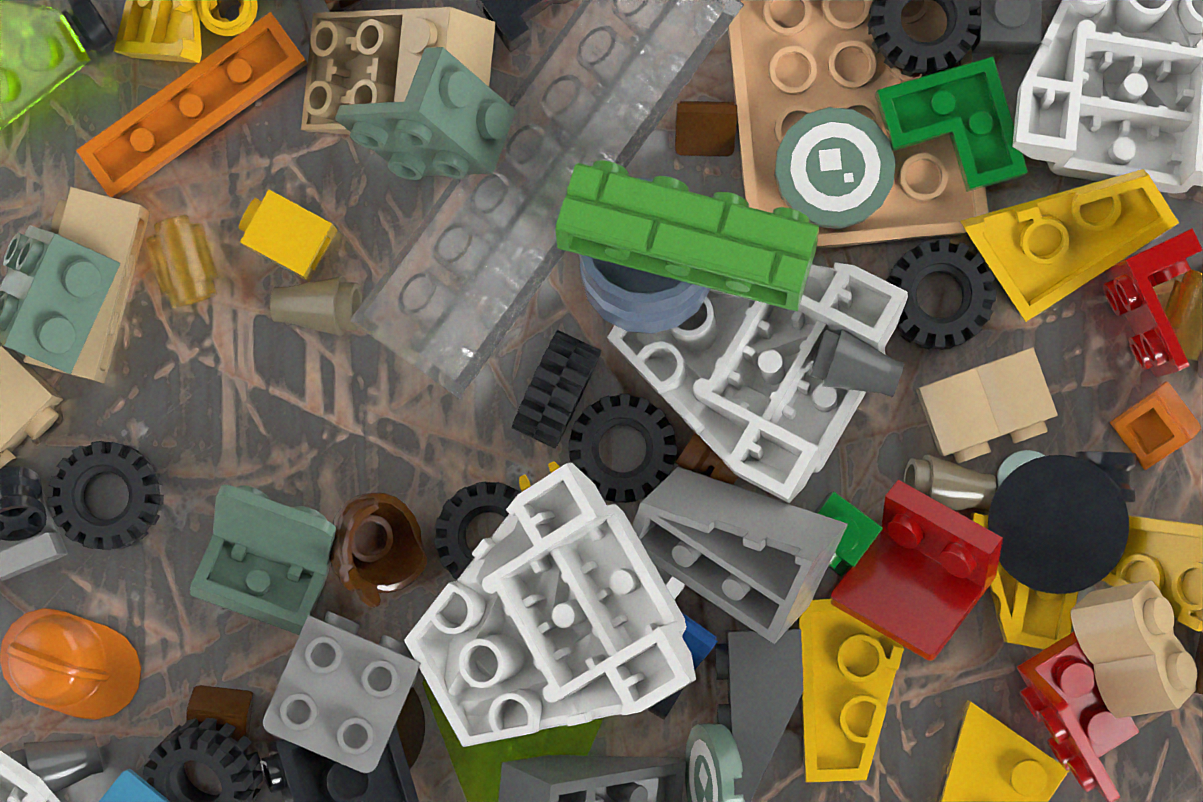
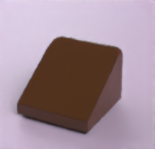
[675,101,737,157]
[186,685,253,754]

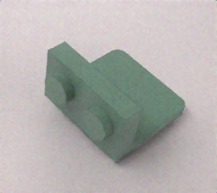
[335,47,516,180]
[0,225,121,375]
[190,485,336,635]

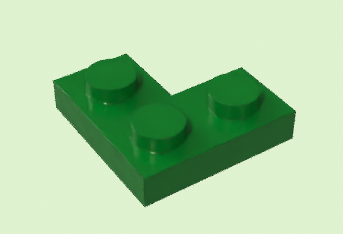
[875,57,1028,192]

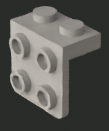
[263,611,421,773]

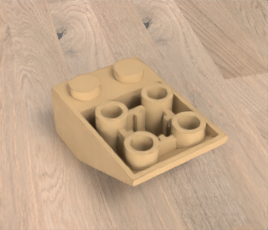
[301,7,496,135]

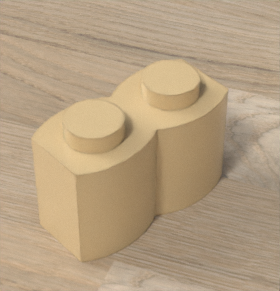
[916,347,1058,463]
[1071,580,1197,719]

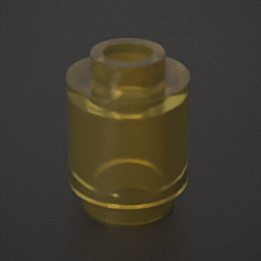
[145,215,219,308]
[1164,269,1203,361]

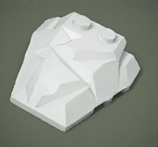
[1012,0,1203,194]
[607,262,908,503]
[404,463,696,747]

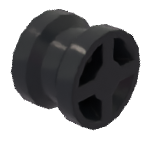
[1075,451,1137,502]
[0,466,47,541]

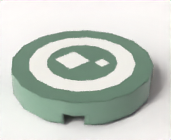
[774,107,896,229]
[685,723,745,802]

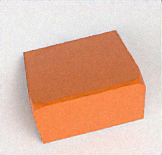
[1109,381,1201,470]

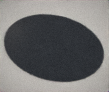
[988,455,1129,594]

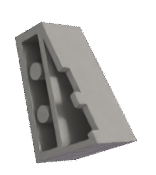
[632,467,848,644]

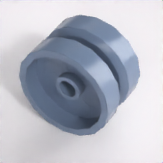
[579,178,710,334]

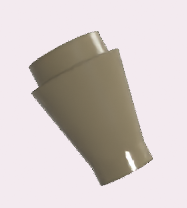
[270,276,362,336]
[903,454,996,511]

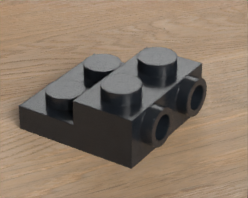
[261,724,419,802]

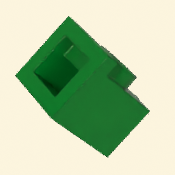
[814,491,883,577]

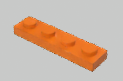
[76,12,308,199]

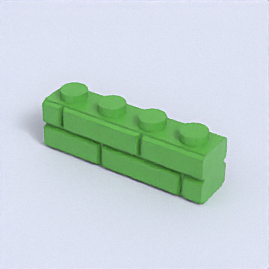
[555,160,819,312]

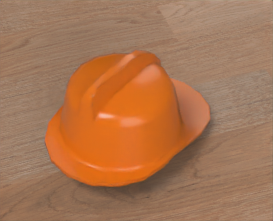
[0,608,141,720]

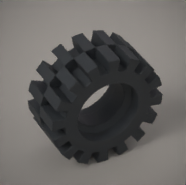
[868,0,981,77]
[886,239,996,350]
[511,330,602,449]
[568,394,677,503]
[48,441,164,550]
[434,481,521,580]
[143,718,263,802]

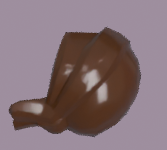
[330,492,427,608]

